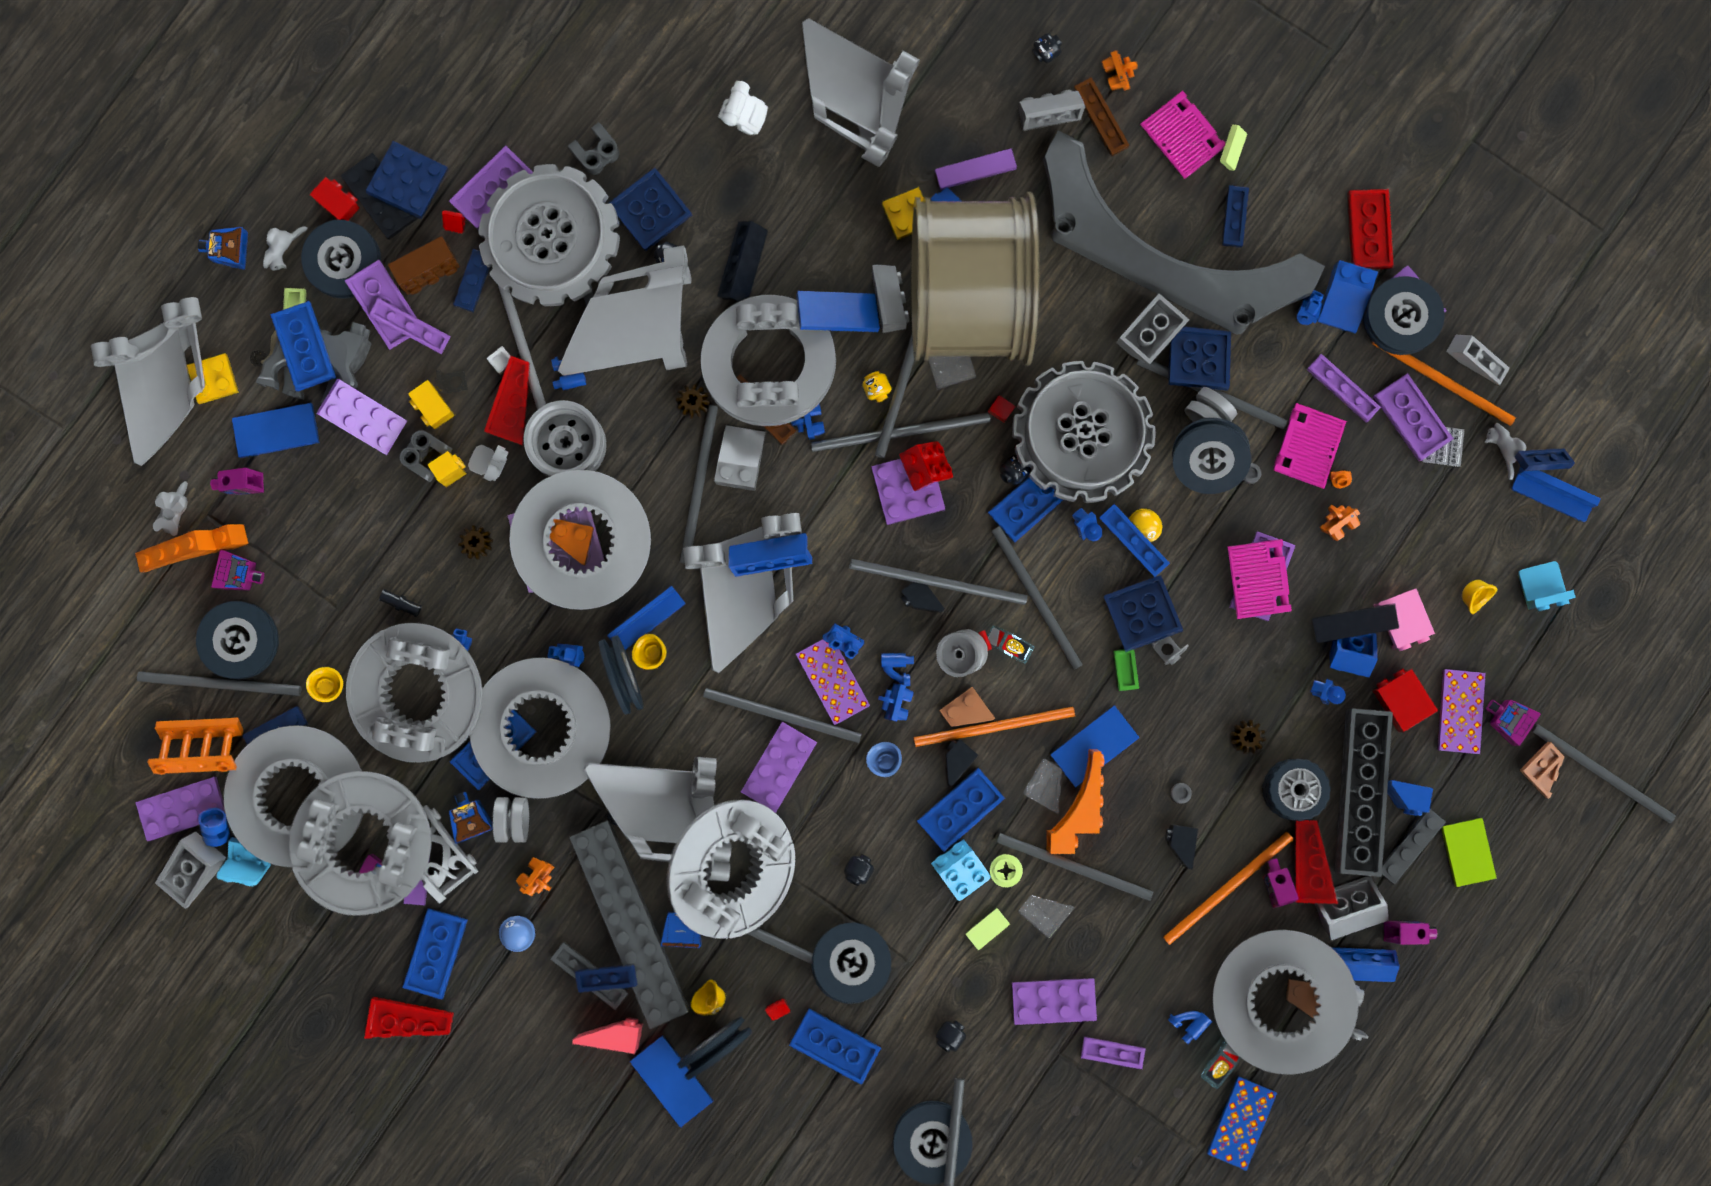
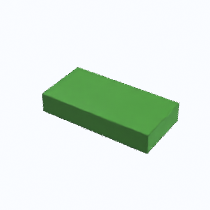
[1113,650,1139,691]

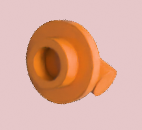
[1329,471,1352,488]

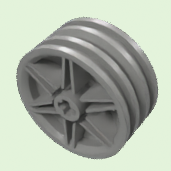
[524,400,606,477]

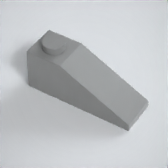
[1446,334,1509,385]

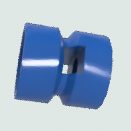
[198,808,230,847]

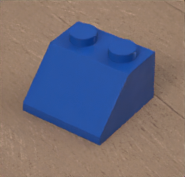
[1330,633,1378,677]
[1387,780,1433,816]

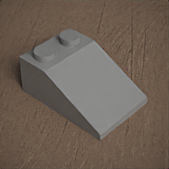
[714,425,766,491]
[155,832,226,909]

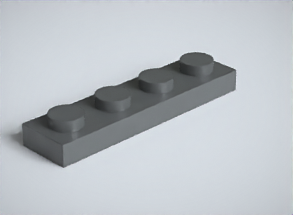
[1382,809,1446,885]
[551,942,629,1010]

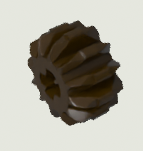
[676,384,710,419]
[458,525,493,560]
[1230,720,1266,754]

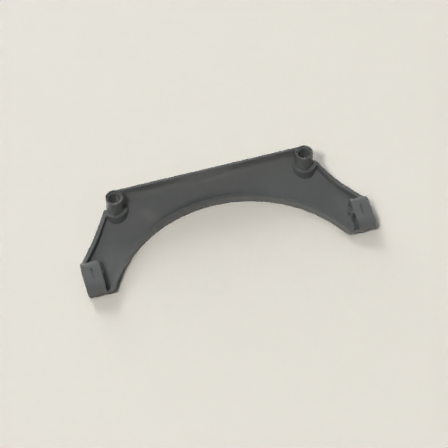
[1043,130,1325,334]

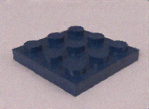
[366,141,448,219]
[608,168,692,251]
[1168,327,1231,391]
[1104,575,1183,652]

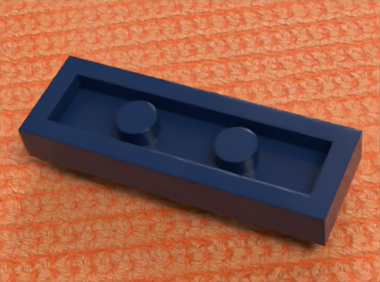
[1222,185,1249,248]
[453,249,490,313]
[1515,449,1575,471]
[242,706,308,745]
[575,965,638,993]

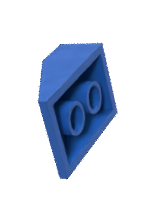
[1317,260,1378,334]

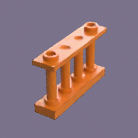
[148,718,243,775]

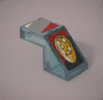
[987,625,1035,664]
[1200,1040,1241,1089]

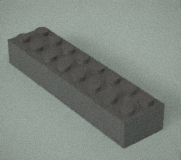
[1334,708,1393,877]

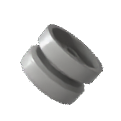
[1185,387,1237,422]
[936,629,988,677]
[493,797,529,842]

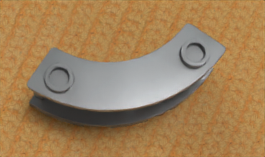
[387,805,478,903]

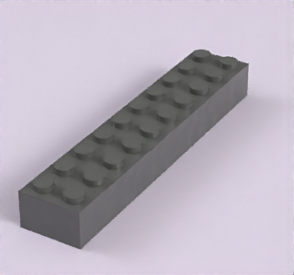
[570,820,690,1029]

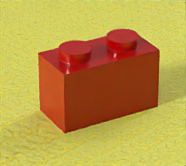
[310,177,360,221]

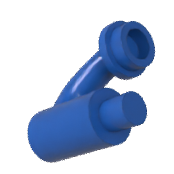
[551,356,587,390]
[881,653,914,686]
[1168,1011,1212,1044]

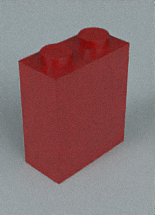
[1373,668,1438,732]

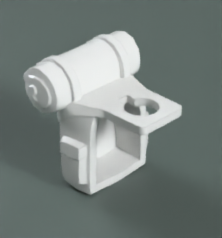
[718,81,768,135]

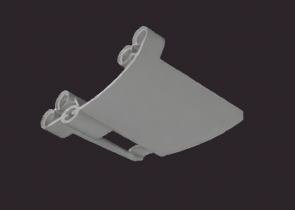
[802,18,920,167]
[558,245,691,376]
[90,297,205,466]
[683,513,802,673]
[584,757,731,881]

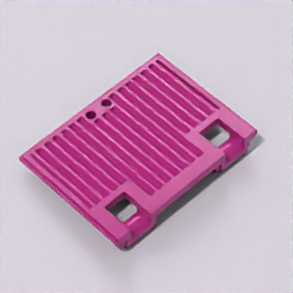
[1140,91,1226,179]
[1273,403,1347,489]
[1228,539,1292,619]

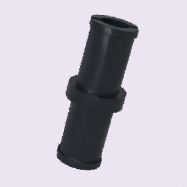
[379,589,422,617]

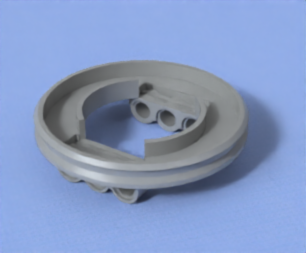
[701,295,836,426]

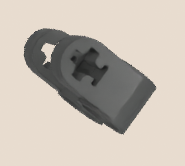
[567,122,619,175]
[400,430,453,483]

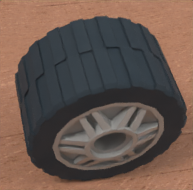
[1262,759,1331,821]

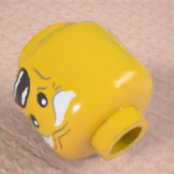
[862,371,892,403]

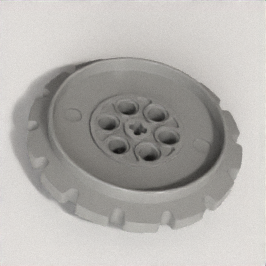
[479,164,620,306]
[1012,361,1156,503]

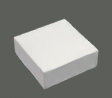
[487,346,510,375]

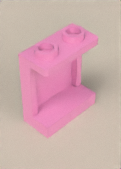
[1374,589,1435,651]

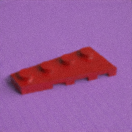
[484,356,530,445]
[1296,820,1338,904]
[364,997,454,1039]

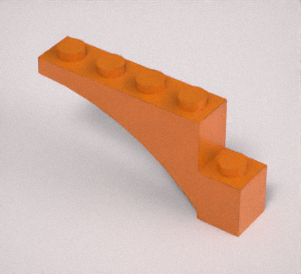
[135,524,248,572]
[1046,749,1104,854]

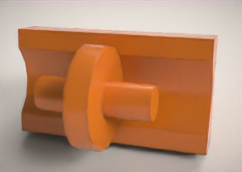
[1102,51,1138,90]
[1320,505,1360,541]
[516,857,554,897]

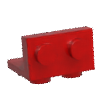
[899,441,953,491]

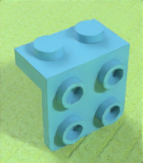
[1518,561,1576,611]
[217,837,271,886]
[931,839,991,901]

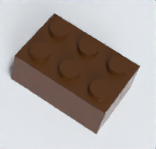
[388,236,460,295]

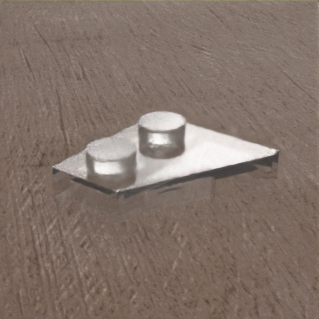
[1023,759,1062,814]
[1018,895,1074,938]

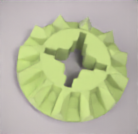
[990,854,1023,887]

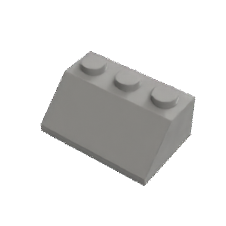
[1018,90,1085,131]
[872,265,909,333]
[1116,294,1189,365]
[1315,876,1389,940]

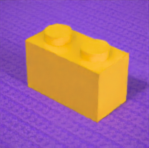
[408,380,455,429]
[427,451,466,487]

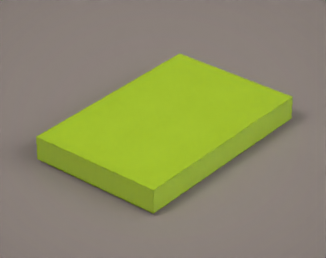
[1441,818,1497,887]

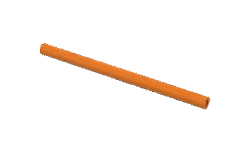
[1372,342,1516,426]
[914,707,1075,747]
[1163,832,1293,945]

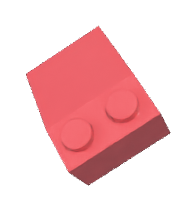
[572,1018,643,1054]

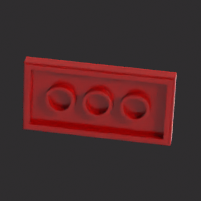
[1348,189,1394,269]

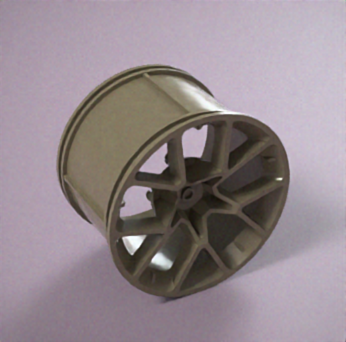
[911,192,1039,366]

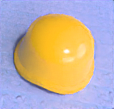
[1129,509,1162,542]
[1462,580,1498,614]
[632,634,667,669]
[306,667,343,702]
[691,979,725,1015]

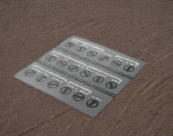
[1423,427,1464,467]

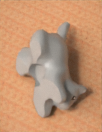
[263,226,307,271]
[1485,423,1527,480]
[153,481,188,536]

